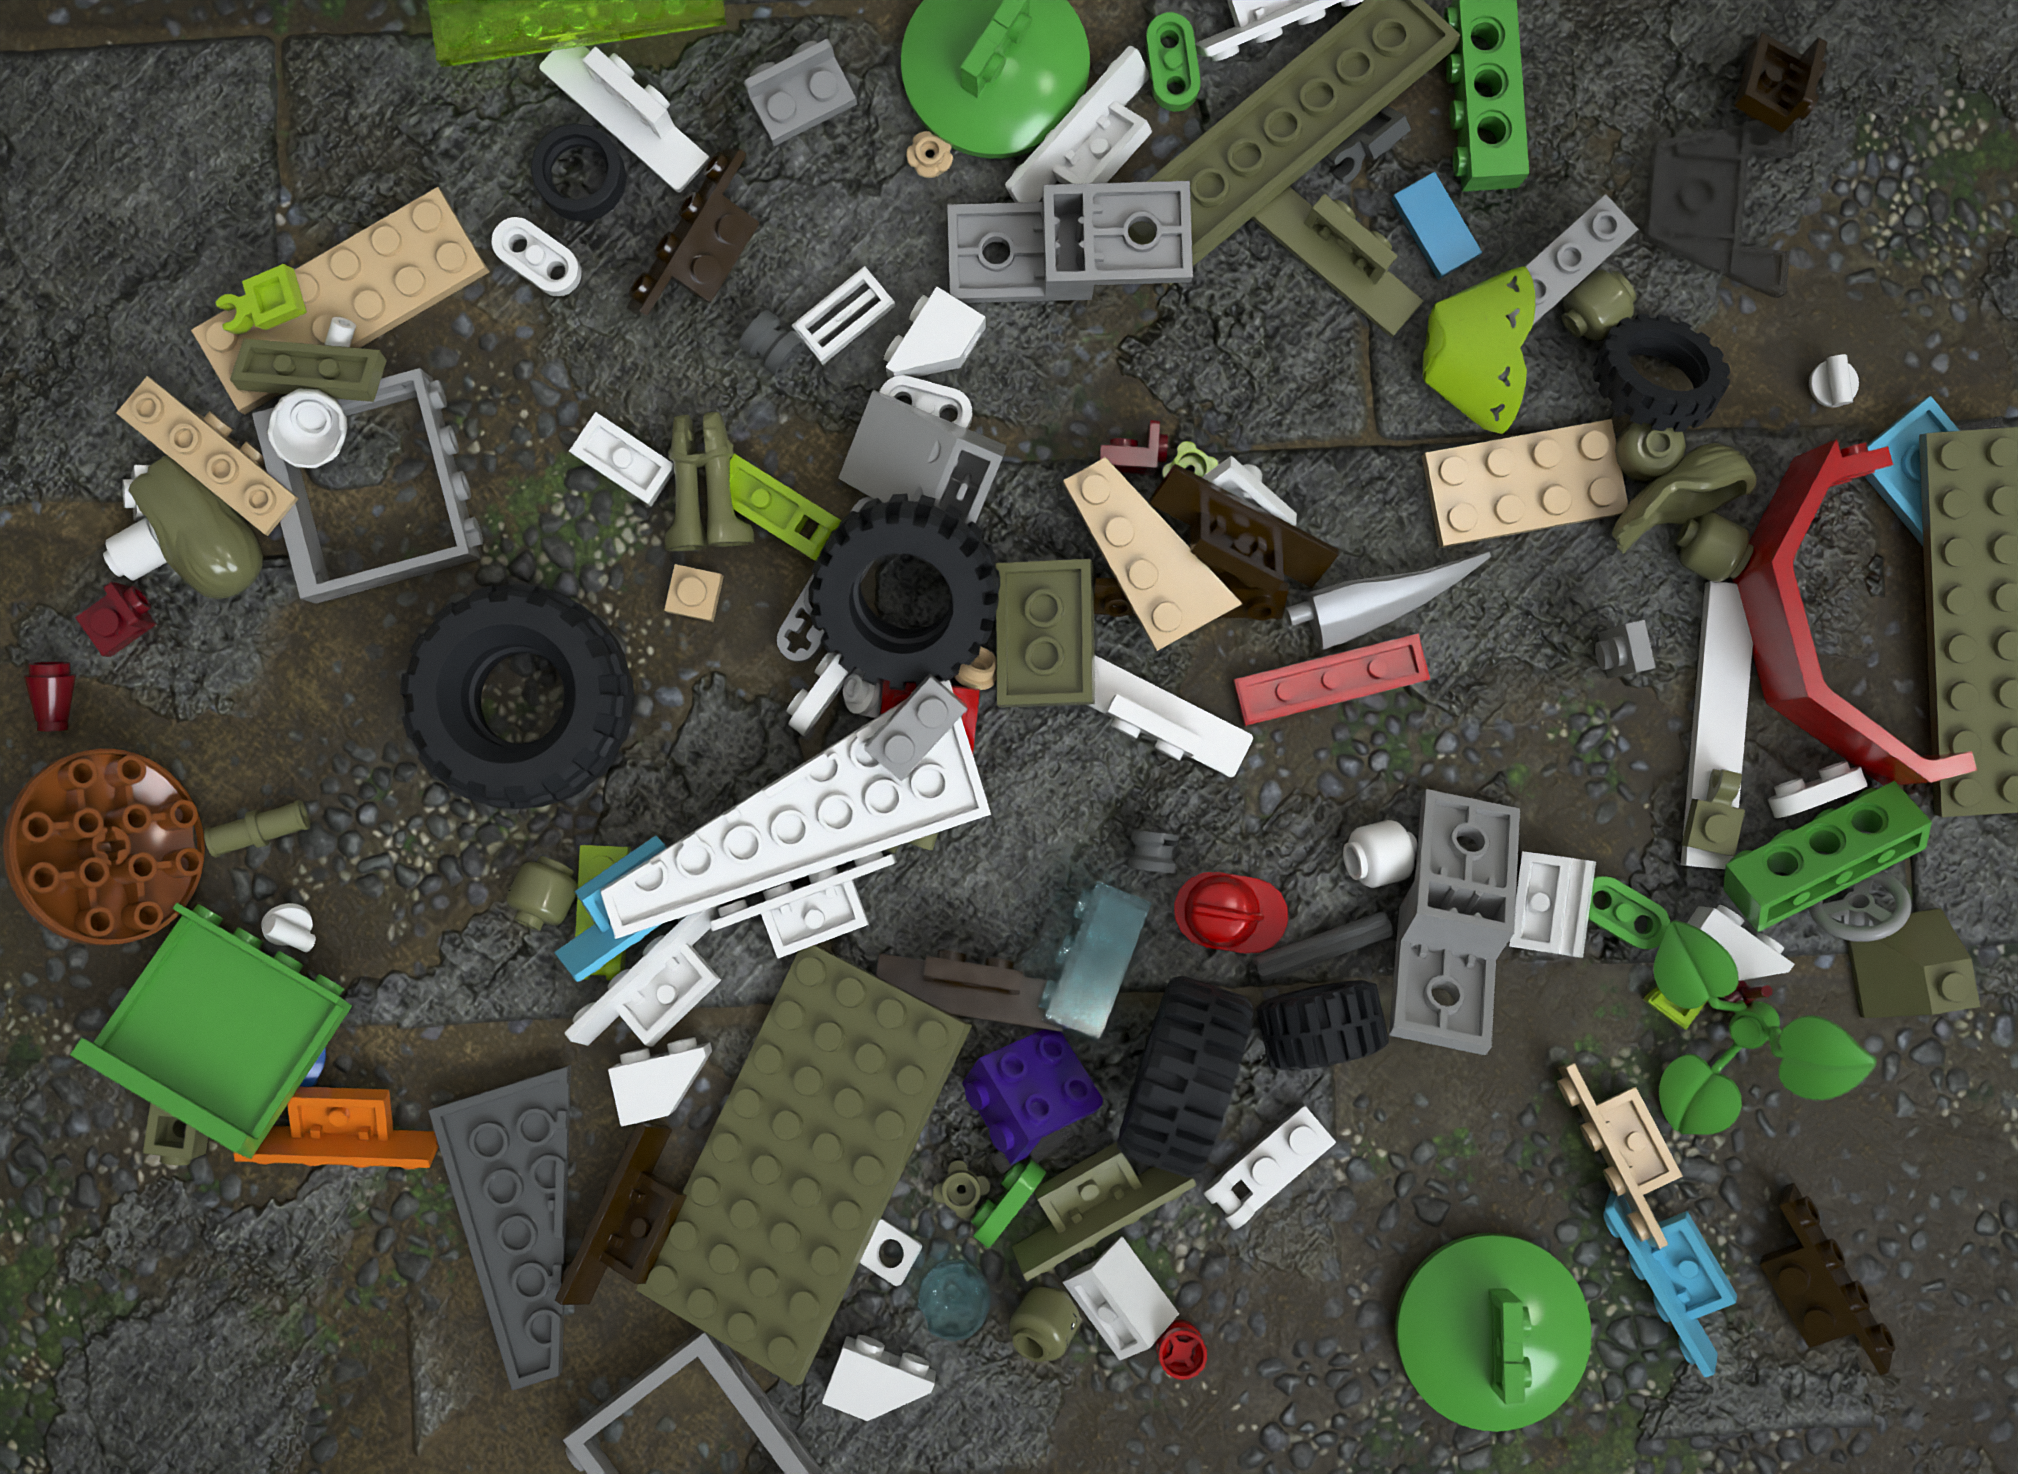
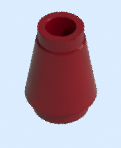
[24,661,76,732]

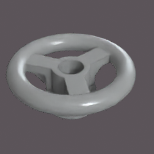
[1808,871,1912,942]

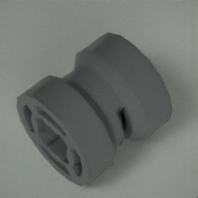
[738,310,806,377]

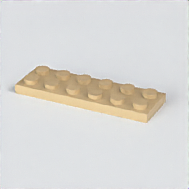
[191,187,489,414]

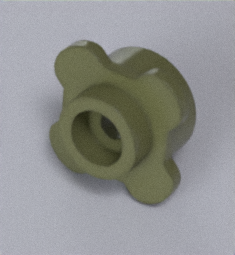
[933,1160,990,1218]

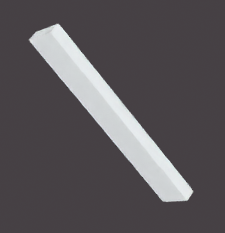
[1681,581,1753,870]

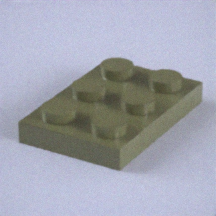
[996,559,1095,708]

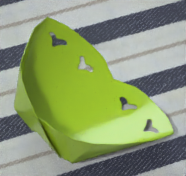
[1422,266,1535,435]

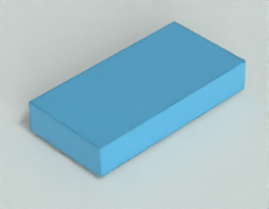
[1391,172,1482,280]

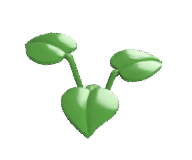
[1654,920,1877,1135]

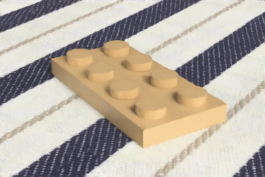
[1422,419,1628,548]

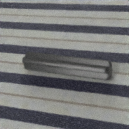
[1254,912,1393,982]

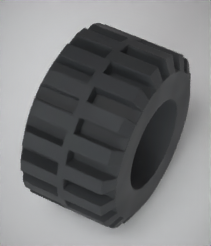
[1256,980,1389,1071]

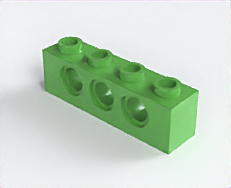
[1443,0,1529,192]
[1723,781,1932,932]

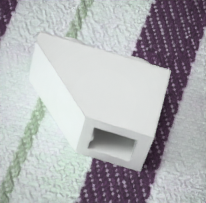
[884,287,986,378]
[1687,905,1794,981]
[608,1037,712,1127]
[822,1335,936,1421]

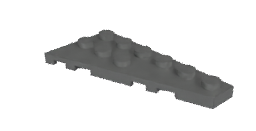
[428,1065,571,1391]

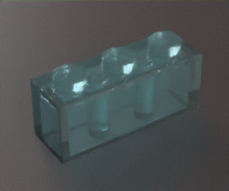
[1038,881,1152,1042]

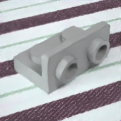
[743,39,857,146]

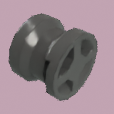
[1128,830,1179,873]

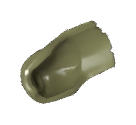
[1612,443,1757,554]
[128,455,263,599]

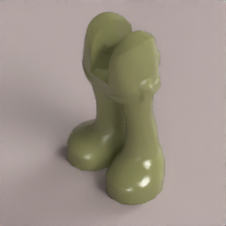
[665,411,755,551]

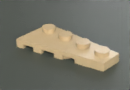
[1062,457,1242,652]

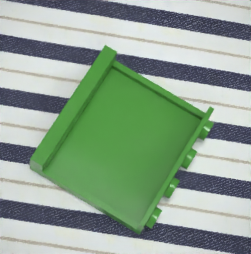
[70,903,352,1159]

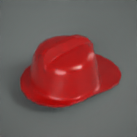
[1174,872,1288,954]

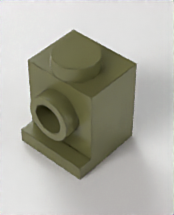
[143,1103,208,1165]

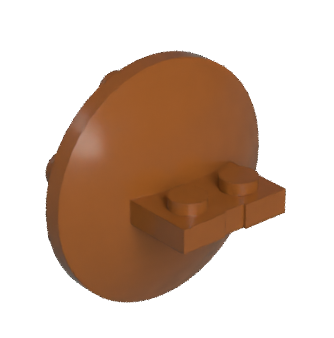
[3,749,205,946]

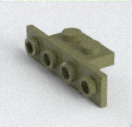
[1251,187,1423,338]
[1012,1142,1197,1281]

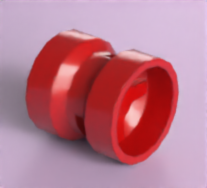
[1155,1319,1207,1380]

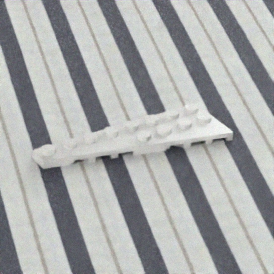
[600,679,991,939]

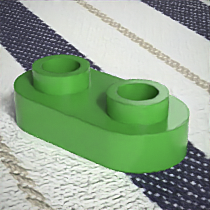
[1145,12,1201,112]
[1588,876,1670,949]
[971,1159,1046,1248]

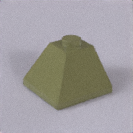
[1847,908,1980,1018]

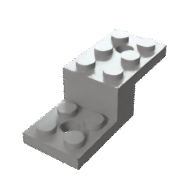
[947,181,1193,303]
[1389,789,1520,1056]

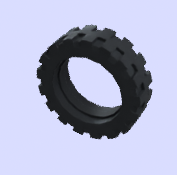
[1593,314,1730,432]

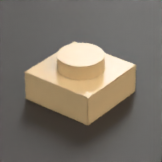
[664,564,724,622]

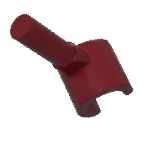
[1723,980,1772,1015]

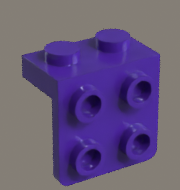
[962,1029,1103,1165]

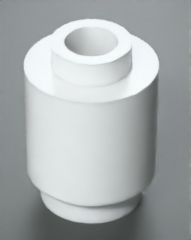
[103,518,167,581]

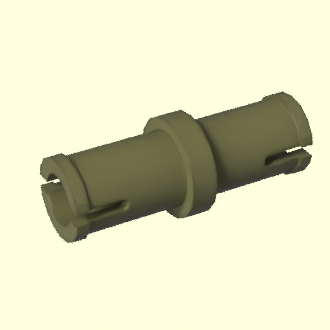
[204,800,310,858]

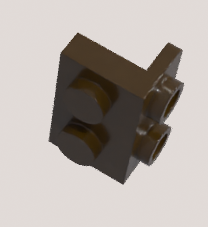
[1734,32,1827,133]

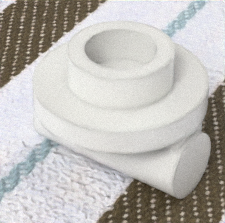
[1809,354,1859,408]
[843,668,884,718]
[261,903,316,952]

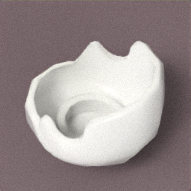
[267,389,347,468]

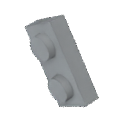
[1595,620,1656,679]
[864,673,967,782]

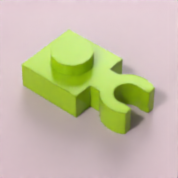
[215,264,307,334]

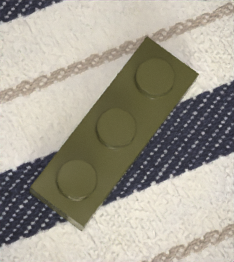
[230,339,387,402]

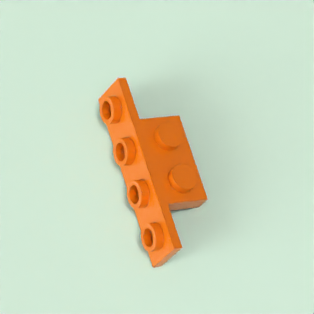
[233,1086,439,1169]

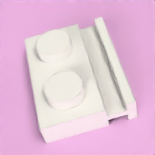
[1509,851,1596,958]

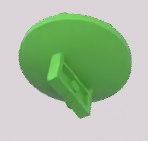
[901,0,1090,159]
[1395,1233,1592,1431]

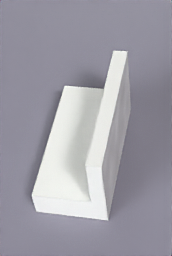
[1062,1236,1179,1360]

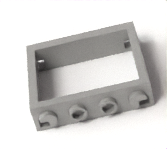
[252,368,483,604]
[563,1329,825,1474]

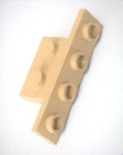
[116,376,299,536]
[1557,1063,1682,1249]

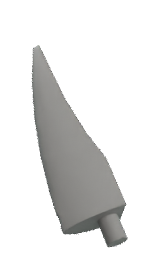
[1285,551,1491,650]

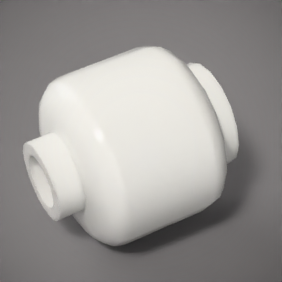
[1343,820,1418,888]

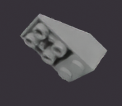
[838,390,1007,525]

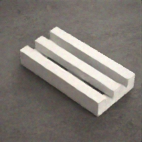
[791,266,895,365]

